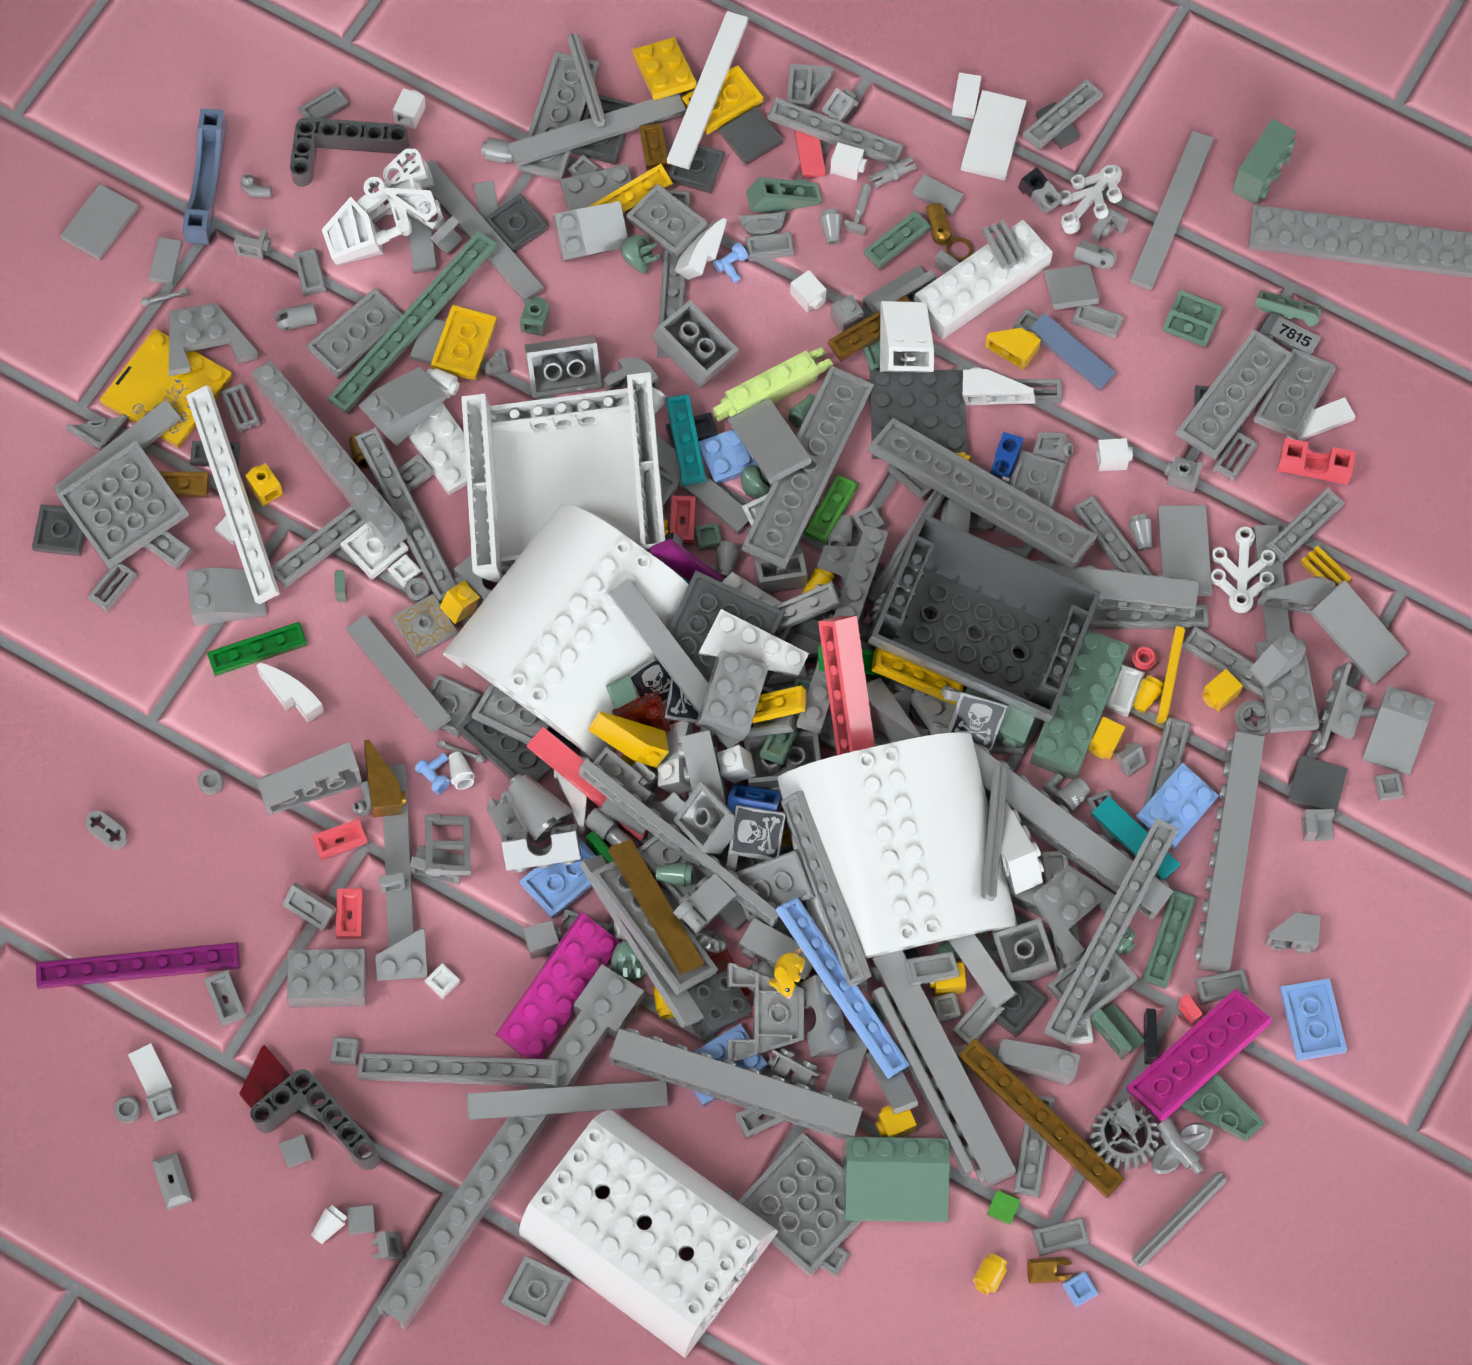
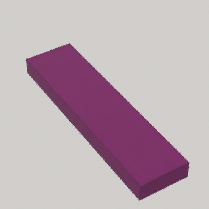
[650,539,723,582]

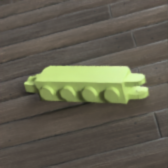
[713,347,833,421]

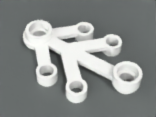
[1059,165,1122,234]
[1211,527,1275,613]

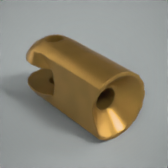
[925,203,952,245]
[1027,1257,1073,1284]

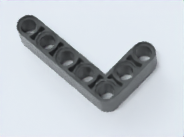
[290,117,409,187]
[250,1069,380,1170]

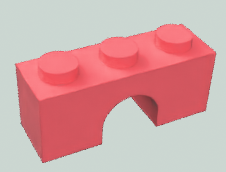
[1277,438,1356,485]

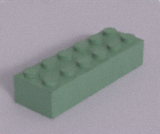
[1030,629,1129,780]

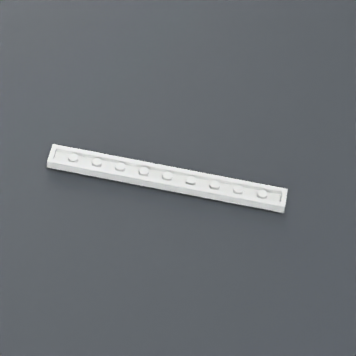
[187,385,280,604]

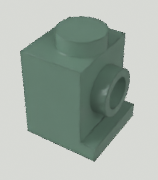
[520,297,550,336]

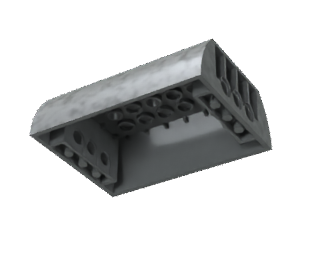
[866,513,1101,722]

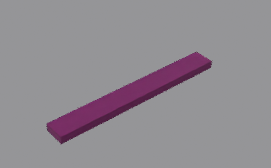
[36,942,240,989]

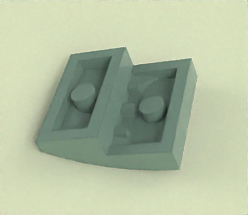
[1162,290,1223,348]

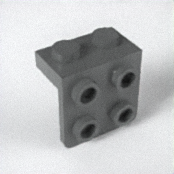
[687,970,752,1042]

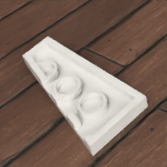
[698,609,809,677]

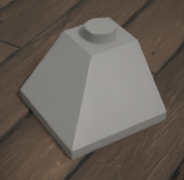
[673,782,734,854]

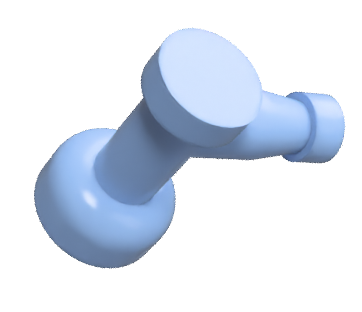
[713,242,748,284]
[415,753,451,795]

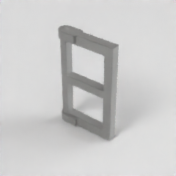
[425,814,471,876]

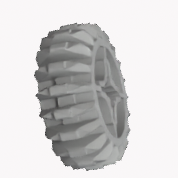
[1090,1101,1160,1171]

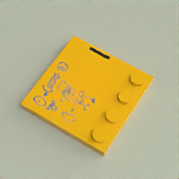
[100,328,233,449]

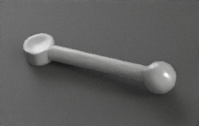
[141,288,189,306]
[436,740,485,763]

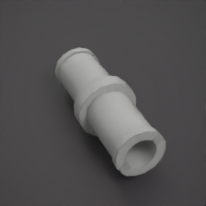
[869,155,916,189]

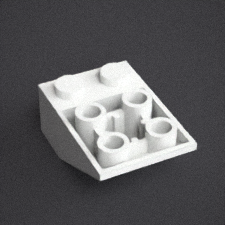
[880,301,934,373]
[1000,801,1044,894]

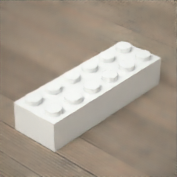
[914,220,1053,340]

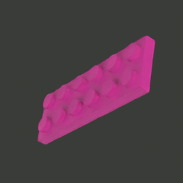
[495,912,621,1059]
[1126,988,1272,1122]

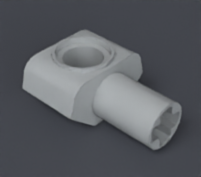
[584,808,635,845]

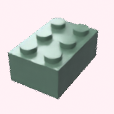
[1232,118,1297,205]

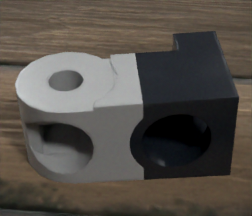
[1018,167,1062,214]

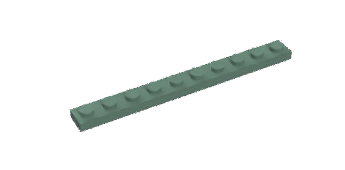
[328,231,497,415]

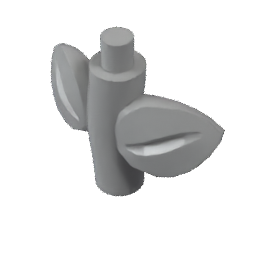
[1152,1118,1213,1175]

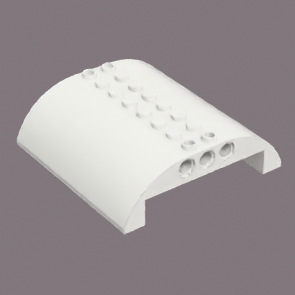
[462,372,665,583]
[443,504,689,763]
[777,732,1017,959]

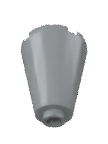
[508,774,573,844]

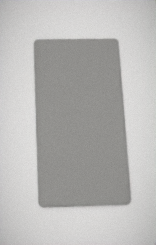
[474,181,499,218]

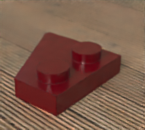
[239,1045,290,1109]

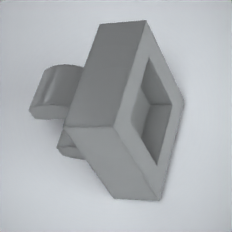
[1114,742,1147,776]
[371,1231,403,1261]

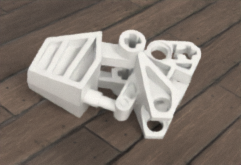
[322,148,443,266]

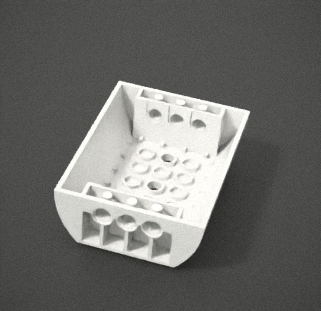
[519,1110,778,1358]

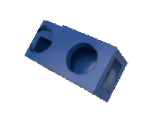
[990,432,1024,479]

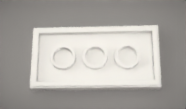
[961,90,1027,181]

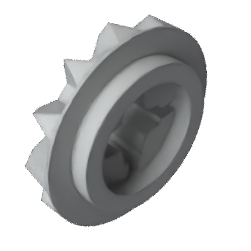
[1234,700,1269,736]
[690,928,727,952]

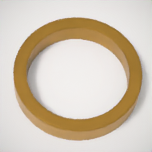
[946,237,972,262]

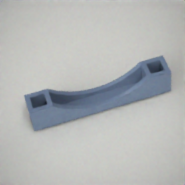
[182,108,227,244]

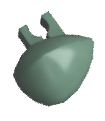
[620,235,661,274]
[741,465,773,499]
[611,941,647,983]

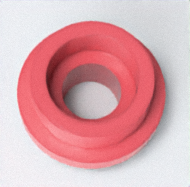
[1132,647,1156,671]

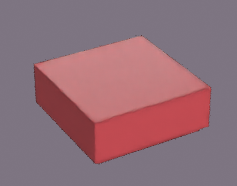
[1177,994,1203,1026]

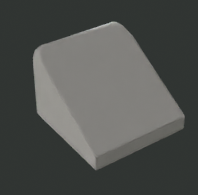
[1114,1099,1139,1136]

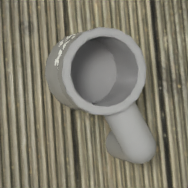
[1043,773,1090,813]

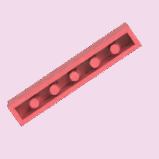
[818,616,875,755]

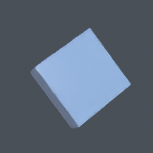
[1062,1271,1098,1307]

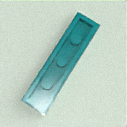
[666,394,706,486]
[1091,796,1180,881]

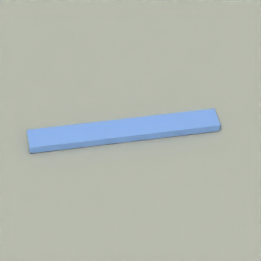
[776,897,910,1079]

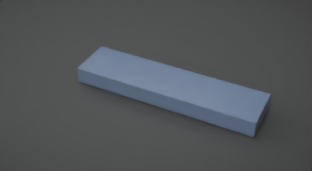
[1029,313,1116,391]

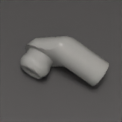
[1002,542,1034,559]

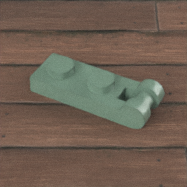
[1255,290,1322,326]

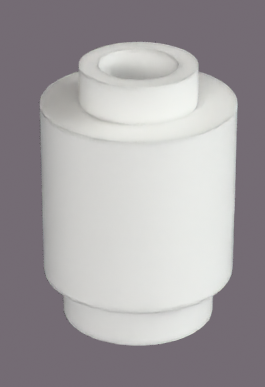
[426,368,460,398]

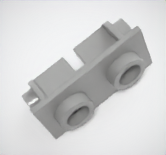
[767,1047,822,1089]

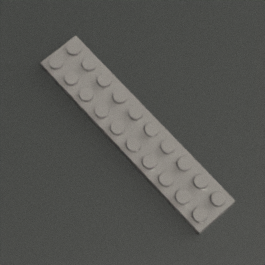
[1248,205,1472,278]
[741,365,874,569]
[868,418,1097,569]

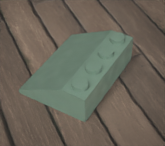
[843,1137,950,1223]

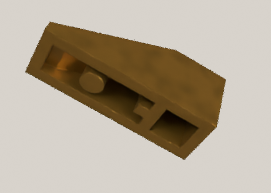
[364,740,406,818]

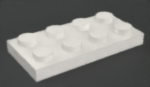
[407,403,467,496]

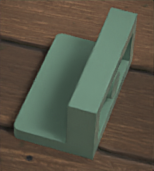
[1090,1003,1144,1060]

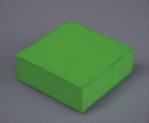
[987,1190,1021,1225]

